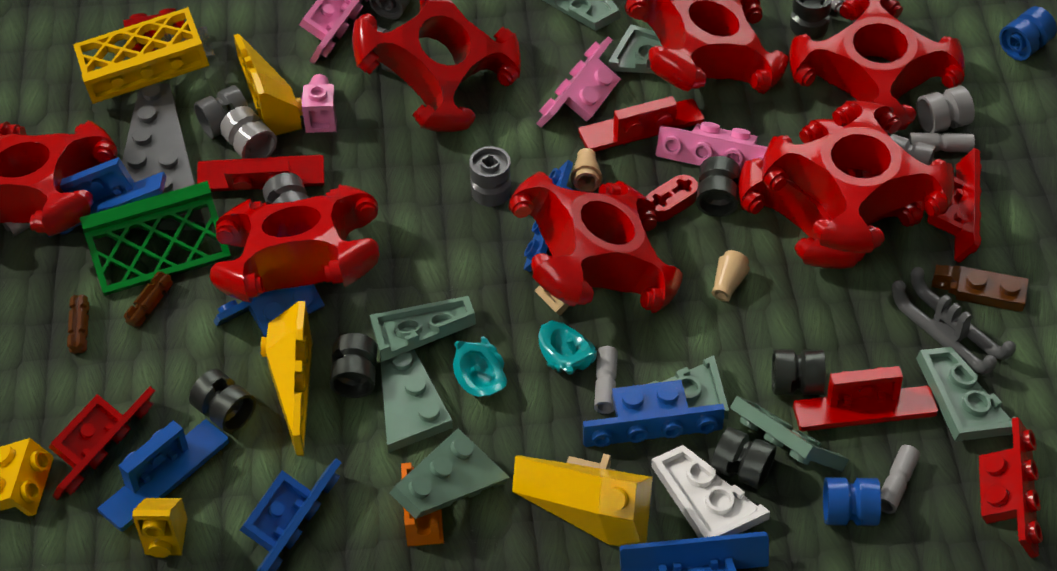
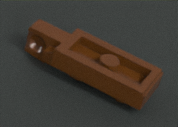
[932,265,1028,312]

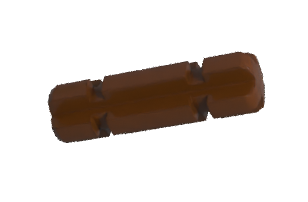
[124,271,173,328]
[67,294,89,354]

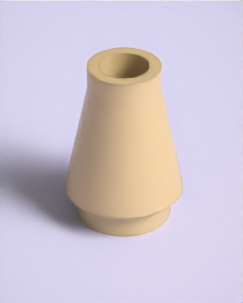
[571,148,602,192]
[711,250,750,301]

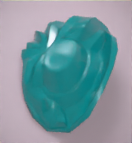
[538,320,597,375]
[453,336,507,397]

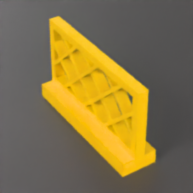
[73,7,210,104]

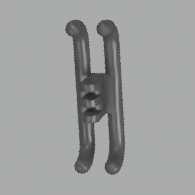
[892,267,1016,375]

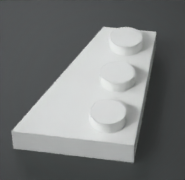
[651,445,770,538]

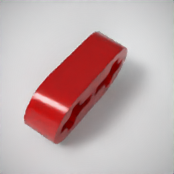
[646,175,698,222]

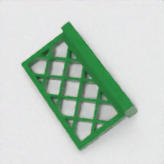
[80,181,231,296]

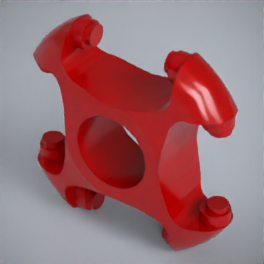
[353,0,521,132]
[625,0,789,94]
[789,0,965,130]
[762,101,954,253]
[739,119,924,269]
[0,120,118,236]
[508,171,683,313]
[210,184,380,303]

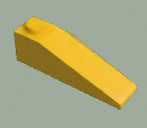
[234,34,303,135]
[261,301,313,456]
[512,455,652,547]

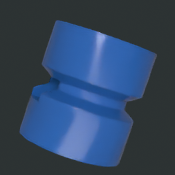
[999,6,1057,61]
[823,477,881,526]

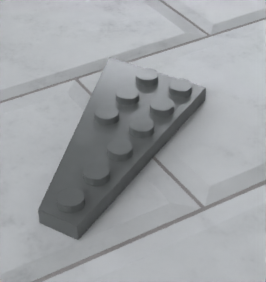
[122,84,205,230]

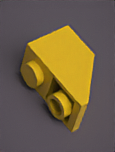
[132,498,187,558]

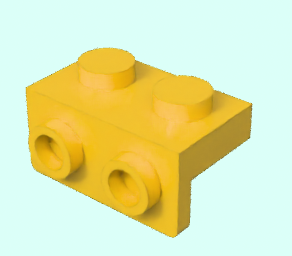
[0,438,53,516]

